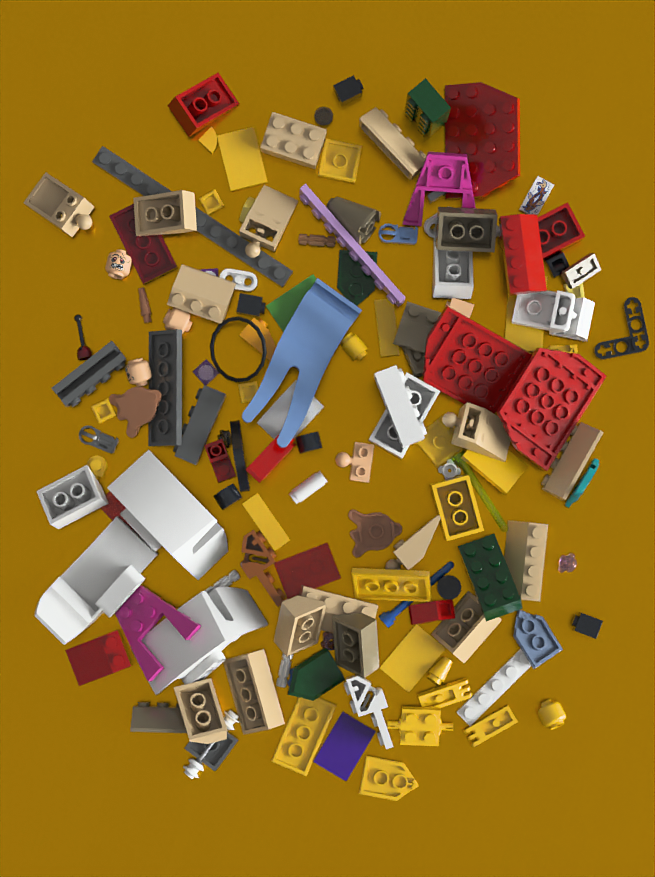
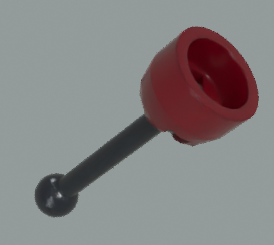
[74,314,93,361]

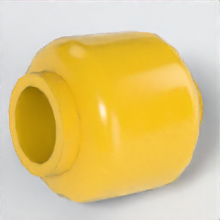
[538,699,566,730]

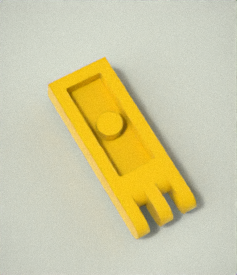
[417,678,473,708]
[463,705,518,748]

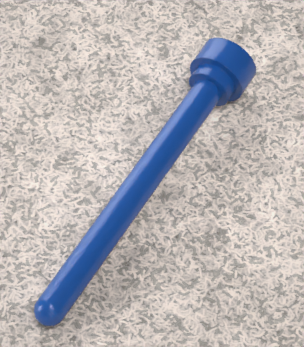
[378,561,454,628]

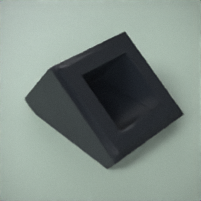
[544,251,570,277]

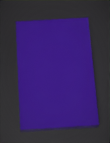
[313,711,376,781]

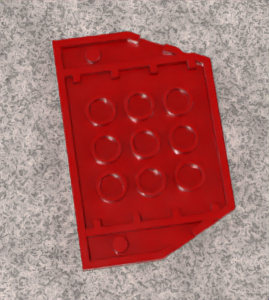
[445,82,520,200]
[422,305,532,414]
[496,348,606,471]

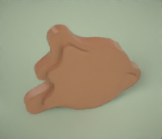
[109,386,162,438]
[348,509,402,558]

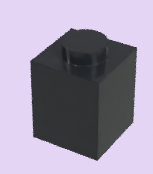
[333,75,364,106]
[236,293,266,318]
[571,612,603,639]

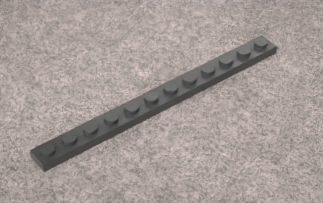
[92,146,293,288]

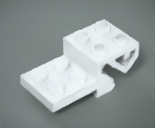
[512,290,595,342]
[344,674,393,749]

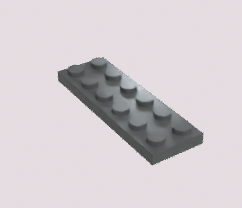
[148,329,182,447]

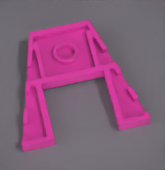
[403,152,476,226]
[115,585,201,682]

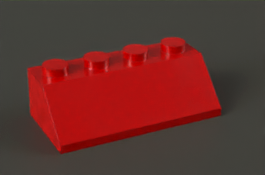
[499,214,547,296]

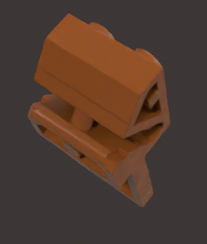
[240,530,286,607]

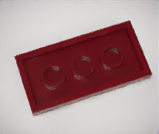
[109,204,178,285]

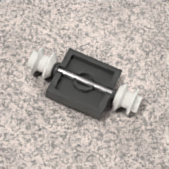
[183,710,240,779]

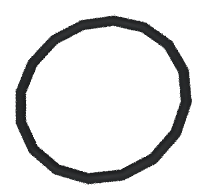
[210,317,267,382]

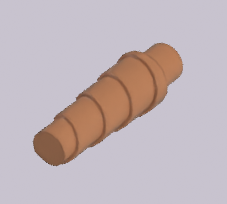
[138,287,152,323]

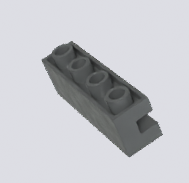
[52,341,127,407]
[173,385,226,465]

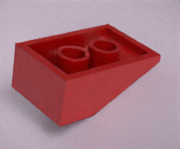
[167,73,239,137]
[65,629,133,686]

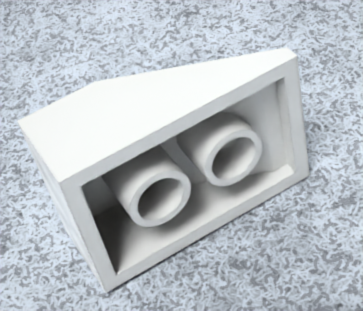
[432,237,474,299]
[257,380,324,439]

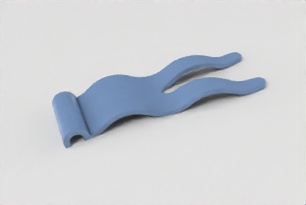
[242,278,362,448]

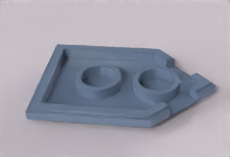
[513,610,563,669]

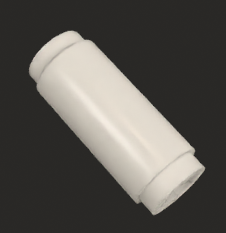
[289,471,328,504]

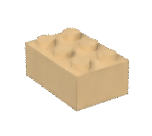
[260,112,327,169]

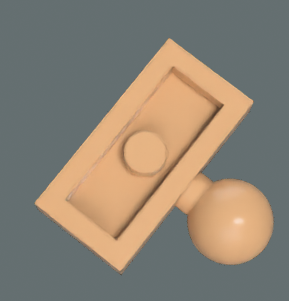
[335,442,374,483]

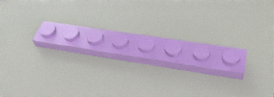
[299,184,406,307]

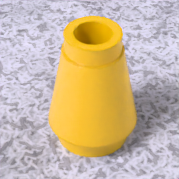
[427,656,453,686]

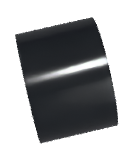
[295,432,323,454]
[213,483,242,510]
[436,575,461,600]

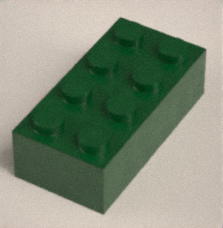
[405,78,451,138]
[458,533,523,622]

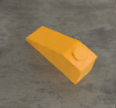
[239,318,276,361]

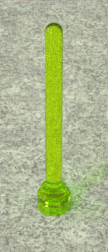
[451,450,508,532]

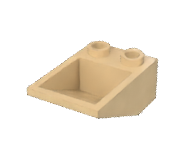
[24,172,94,237]
[239,185,299,258]
[442,402,511,462]
[385,515,441,570]

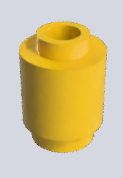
[340,332,368,361]

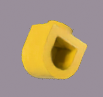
[86,455,108,480]

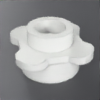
[438,459,461,479]

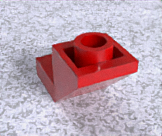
[204,439,236,483]
[409,599,456,625]

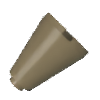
[326,196,381,244]

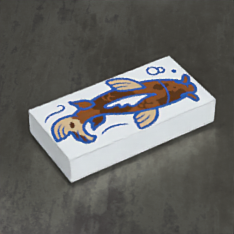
[519,176,554,216]

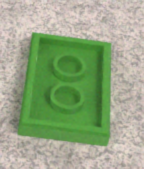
[266,274,317,332]

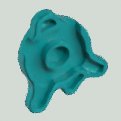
[564,458,600,508]

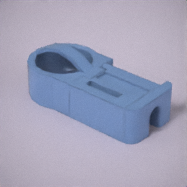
[378,223,418,245]

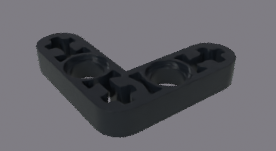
[593,297,649,360]
[230,420,250,492]

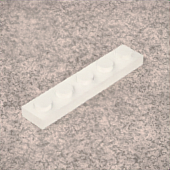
[456,648,531,726]

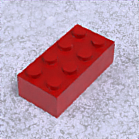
[498,202,585,259]

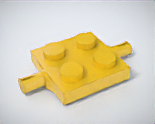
[387,706,453,746]

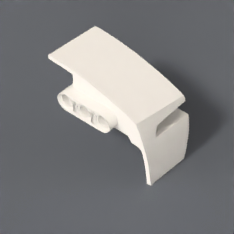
[107,450,228,580]
[34,516,158,645]
[130,587,268,695]

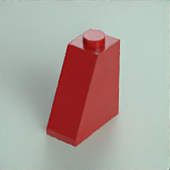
[246,435,297,483]

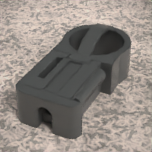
[79,425,119,454]

